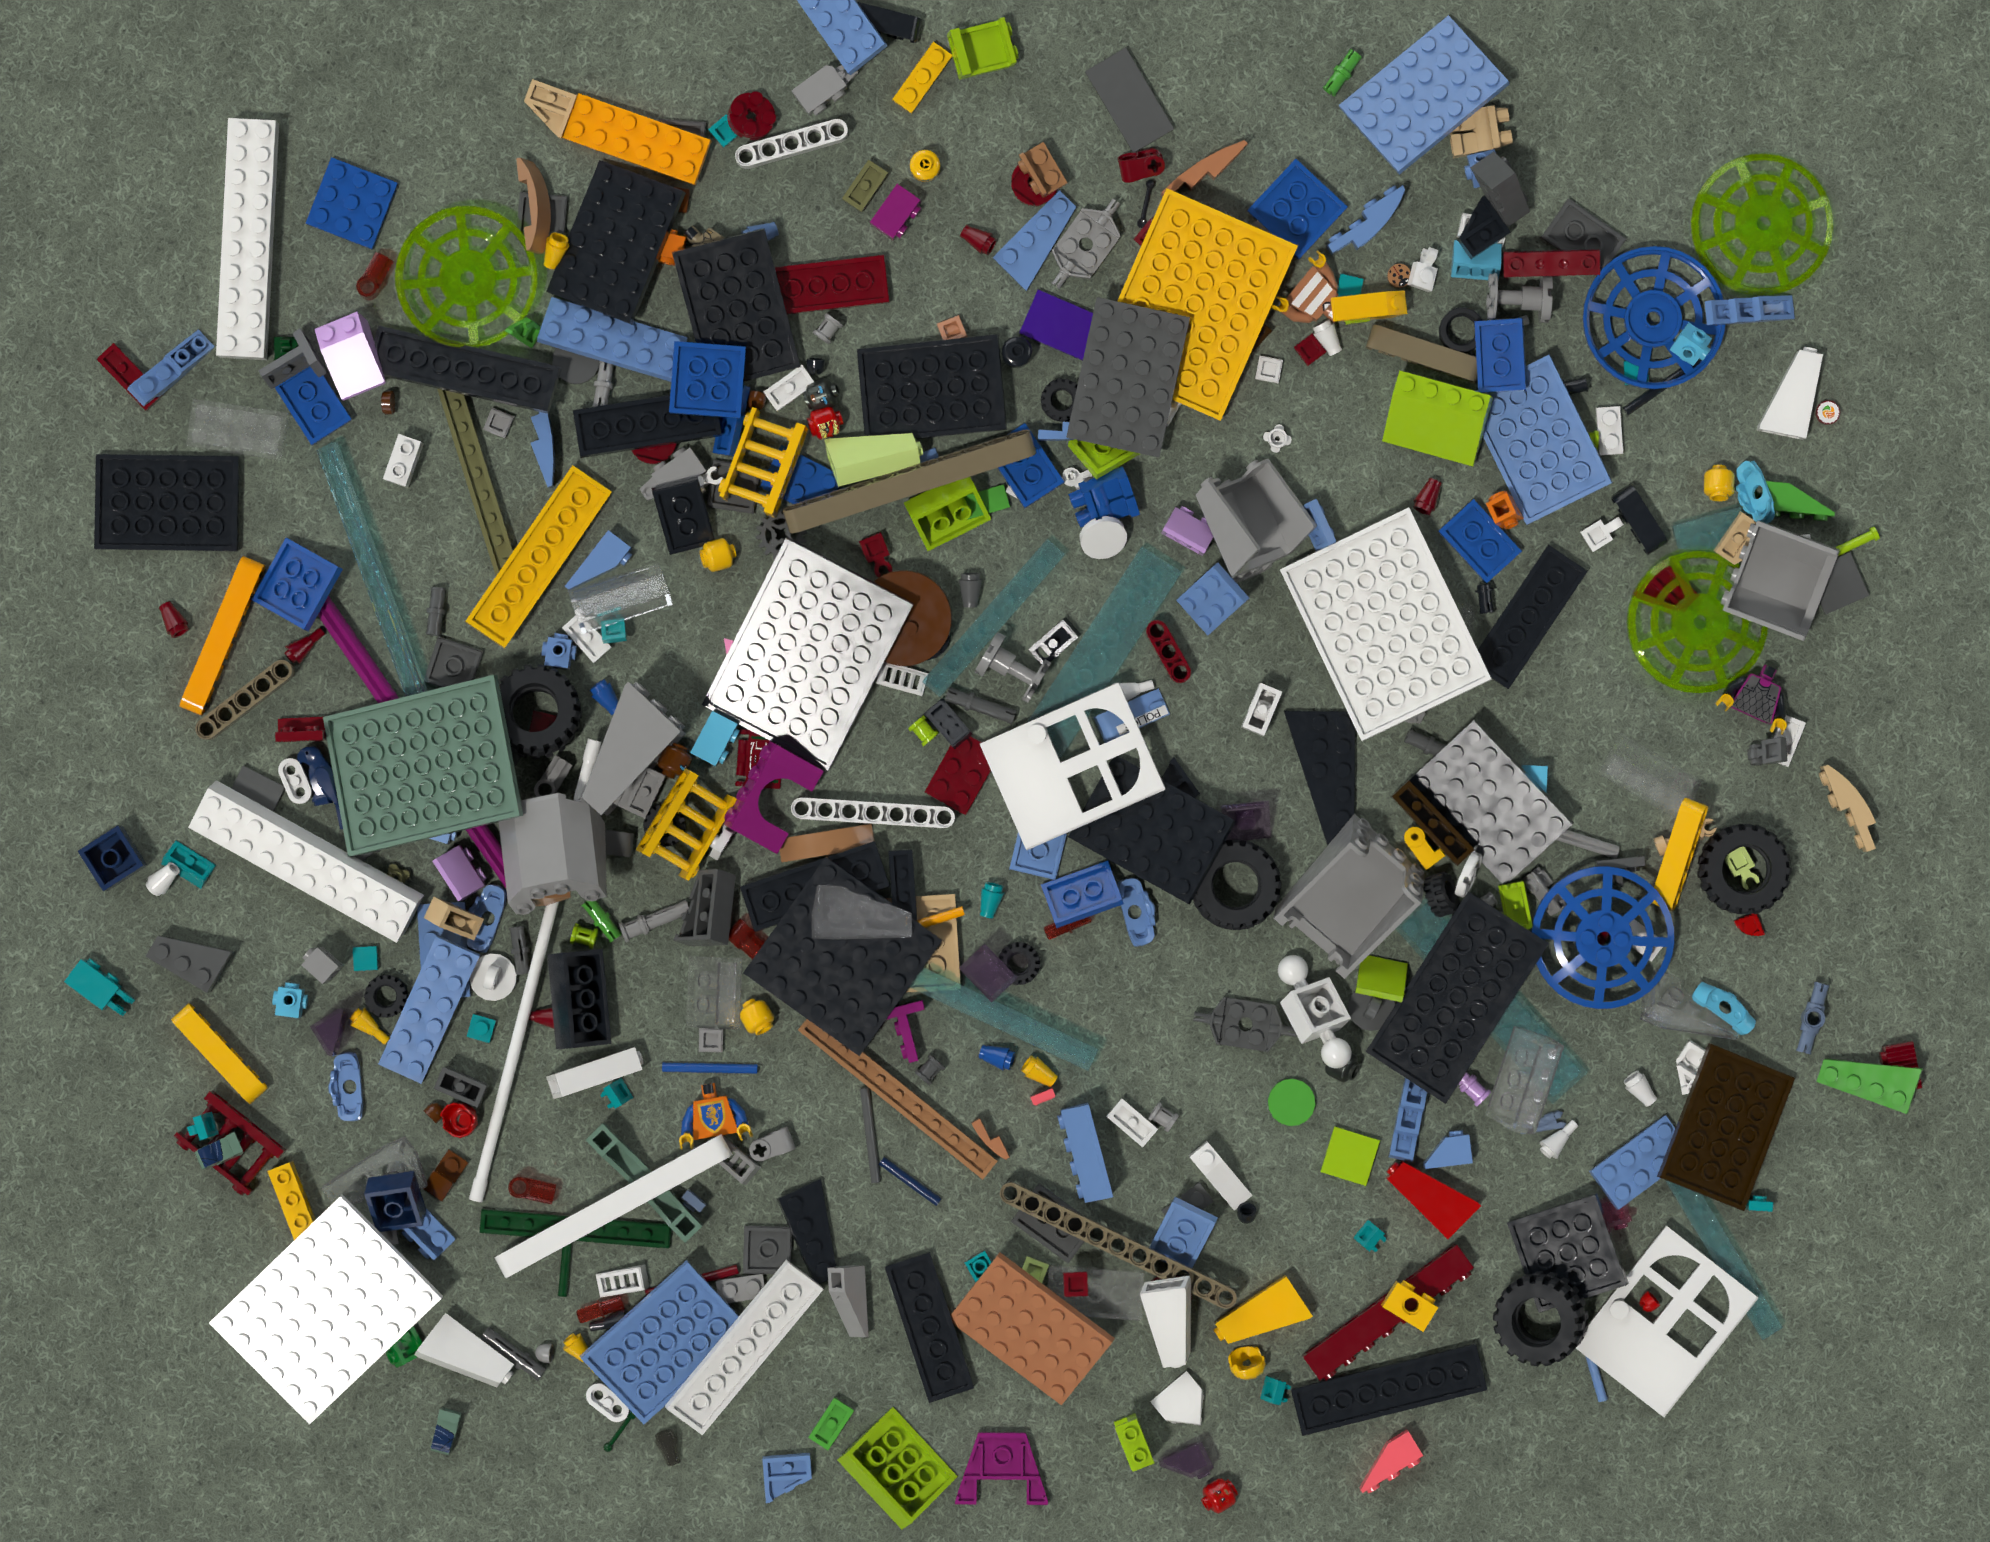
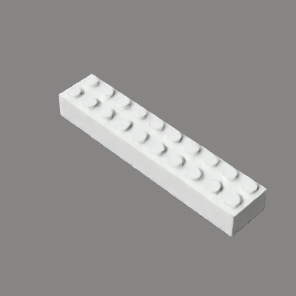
[216,118,279,360]
[188,780,424,943]

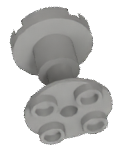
[1486,273,1553,323]
[975,632,1051,703]

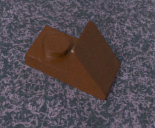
[423,1149,469,1202]

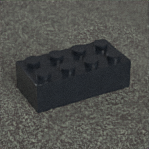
[547,949,612,1049]

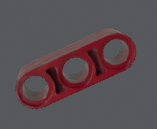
[1146,620,1191,684]

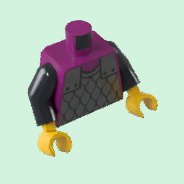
[1716,664,1787,735]

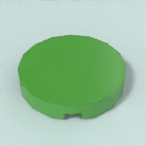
[1268,1078,1315,1126]

